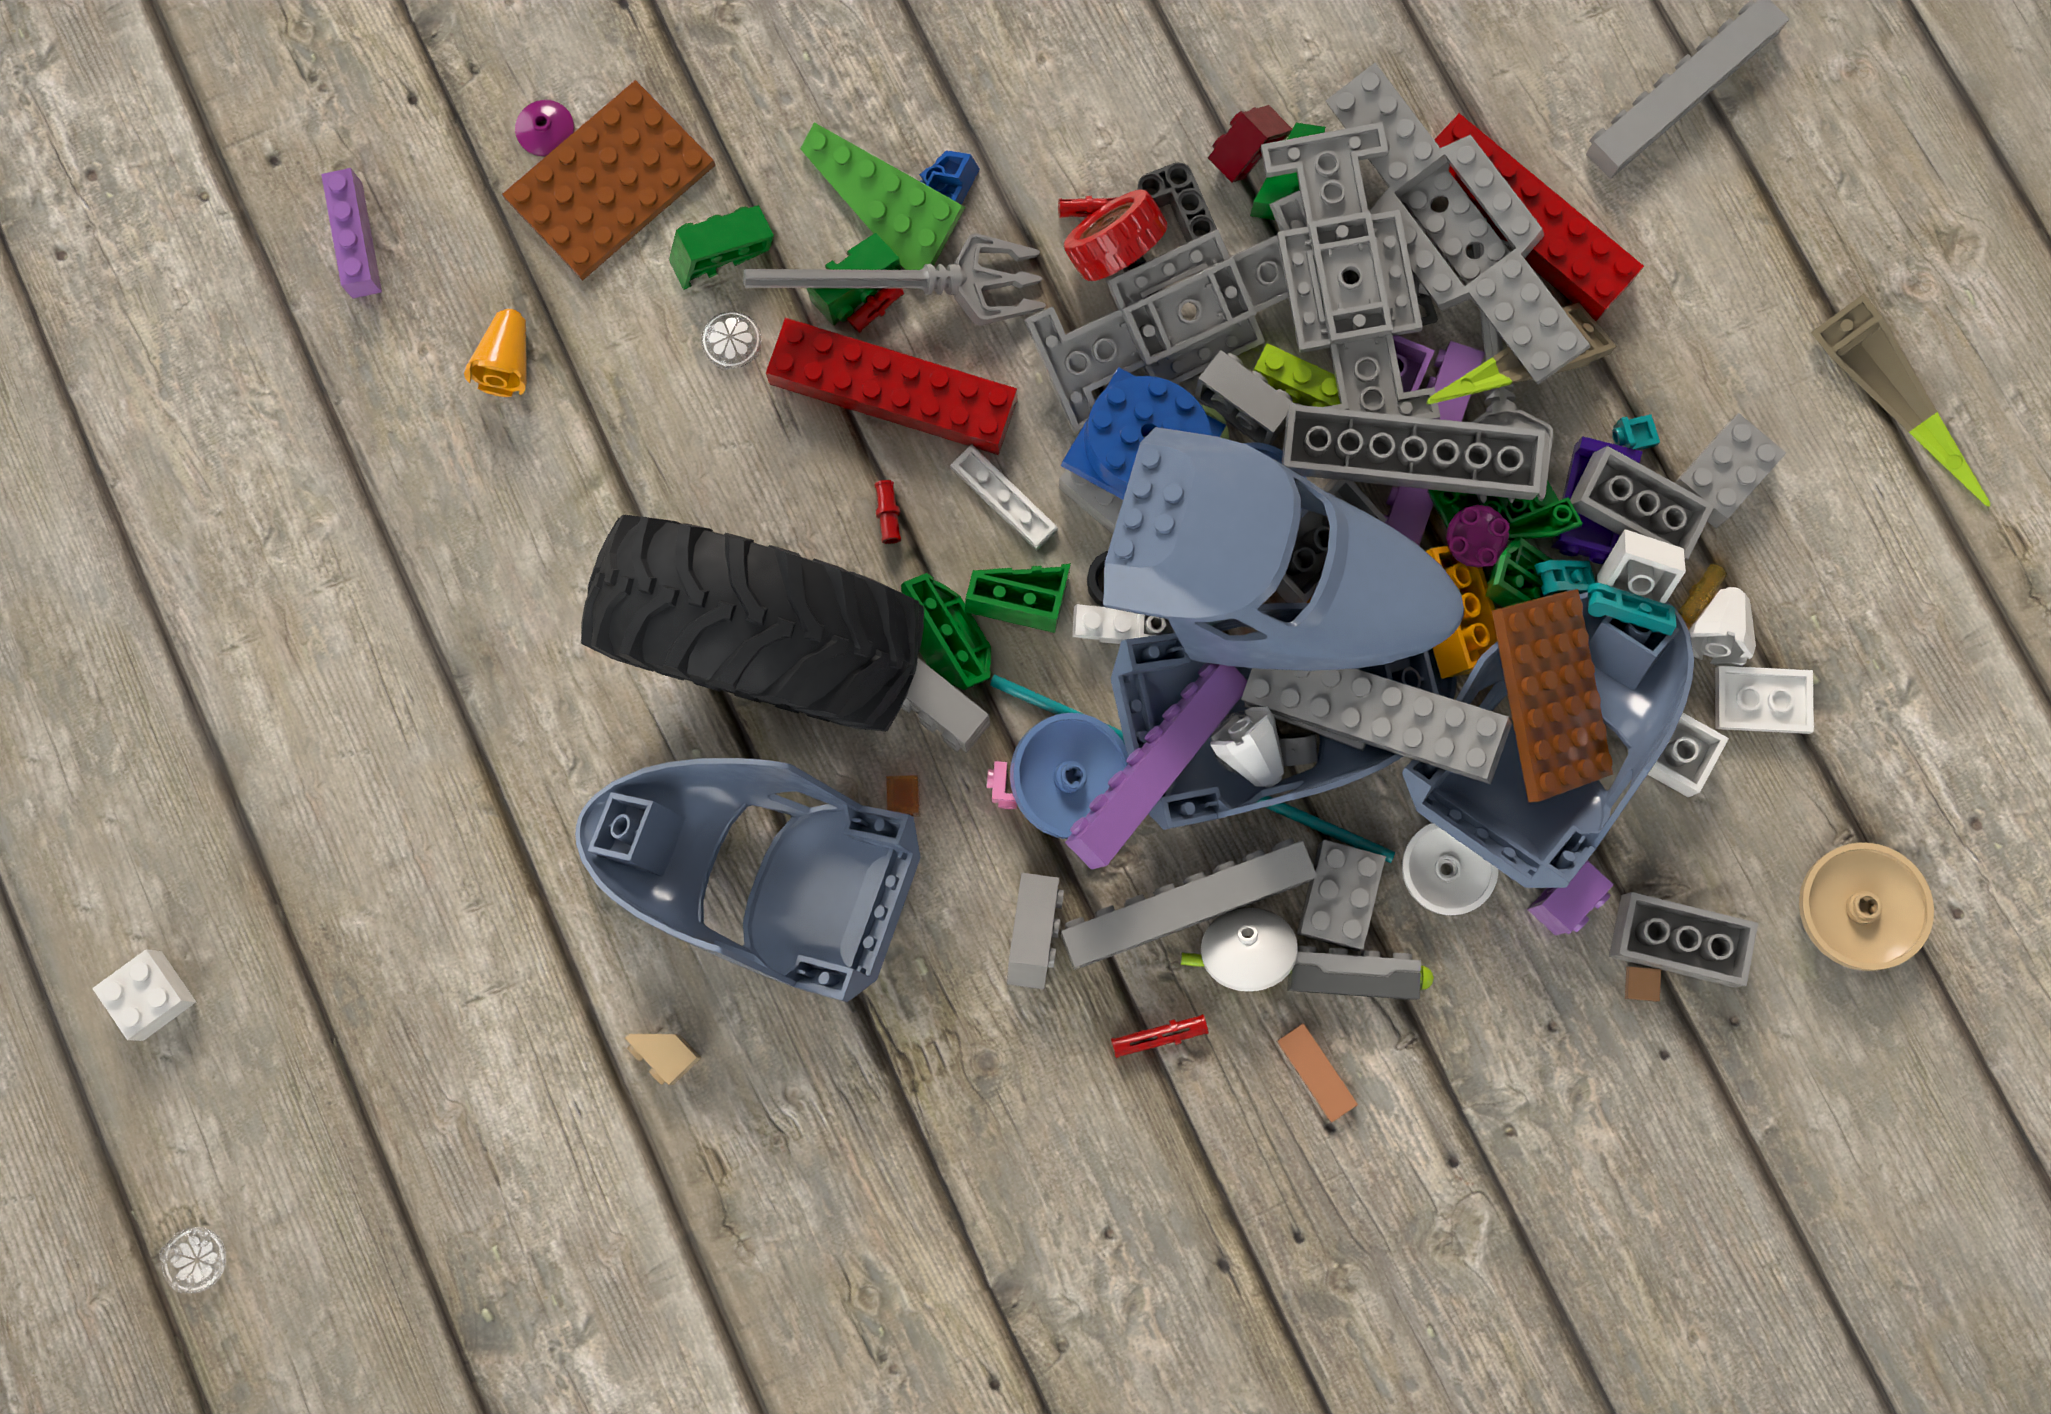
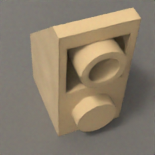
[625,1034,702,1085]

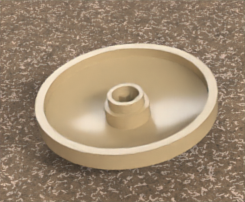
[1799,843,1934,971]

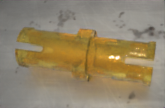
[1678,564,1727,624]

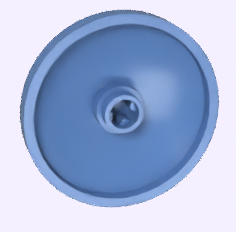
[1010,713,1128,839]

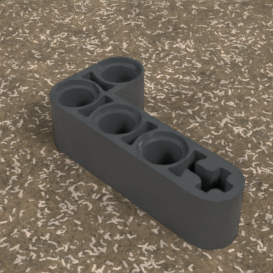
[1137,162,1217,243]

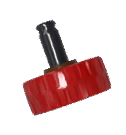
[1064,190,1167,296]

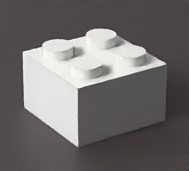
[1597,529,1686,604]
[1648,713,1729,797]
[92,949,196,1041]

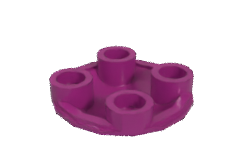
[1446,505,1510,568]

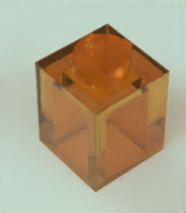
[886,775,921,817]

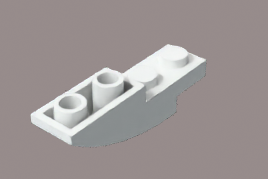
[1072,604,1175,644]

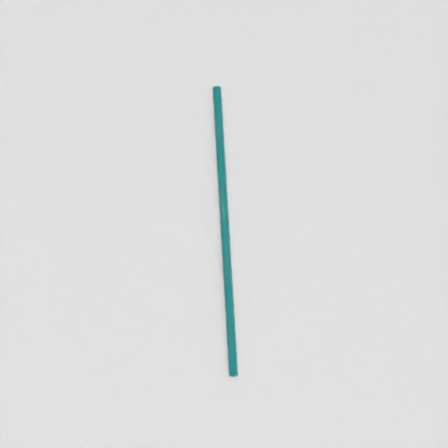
[990,674,1395,863]

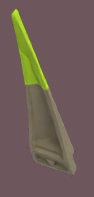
[1811,294,1990,507]
[1426,302,1617,404]

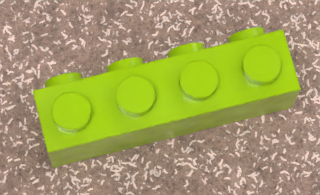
[1253,343,1340,407]

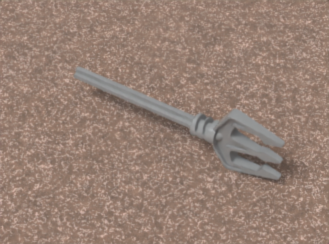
[1471,218,1553,505]
[743,234,1046,326]

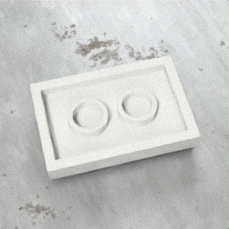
[1715,666,1814,734]

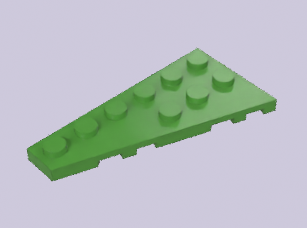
[800,122,966,270]

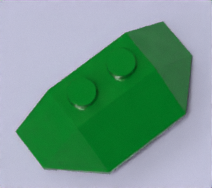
[1485,537,1553,607]
[901,573,991,690]

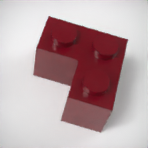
[1208,105,1292,183]

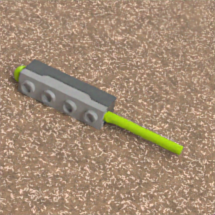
[1181,946,1434,1000]

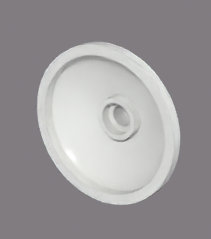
[1402,823,1499,916]
[1201,908,1298,991]

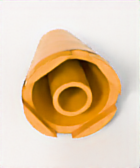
[464,309,527,397]

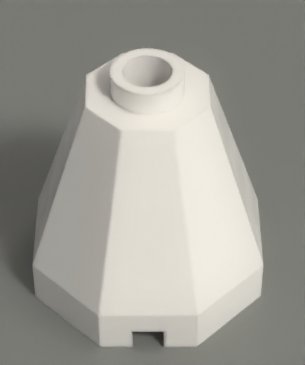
[1689,587,1756,666]
[1210,707,1285,788]

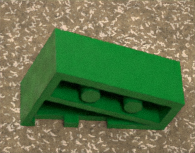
[1250,122,1326,220]
[669,205,774,290]
[807,232,901,326]
[965,563,1071,633]

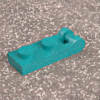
[1535,560,1596,596]
[1587,583,1676,636]

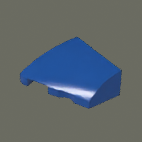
[919,150,980,205]

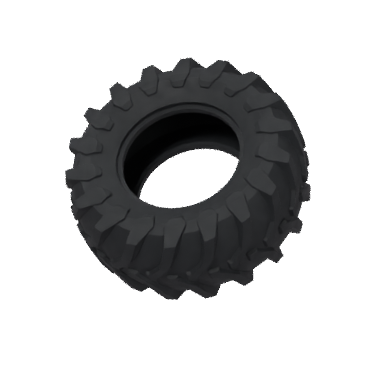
[581,515,924,732]

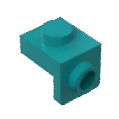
[1612,414,1660,450]

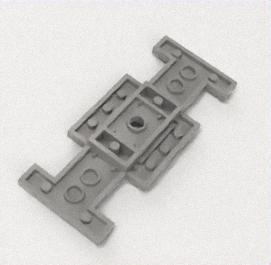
[1261,122,1440,419]
[1024,191,1325,432]

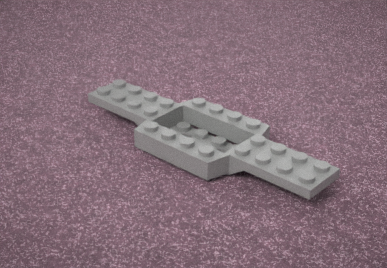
[1326,63,1590,385]

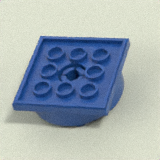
[1061,367,1226,500]

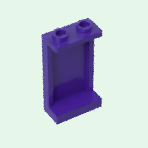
[1551,436,1642,564]

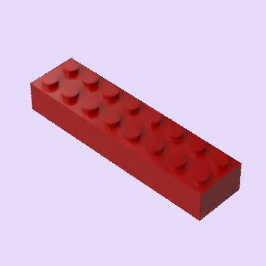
[1434,113,1644,321]
[766,317,1018,455]

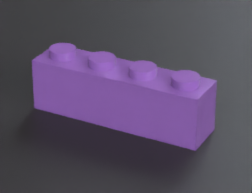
[321,168,382,299]

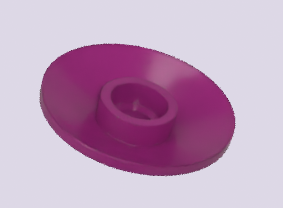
[515,100,575,157]

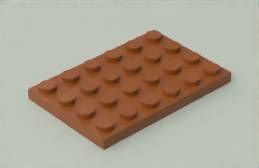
[502,80,716,281]
[1492,589,1613,802]

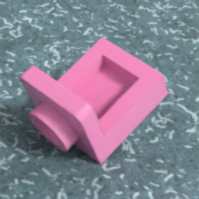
[987,761,1017,809]

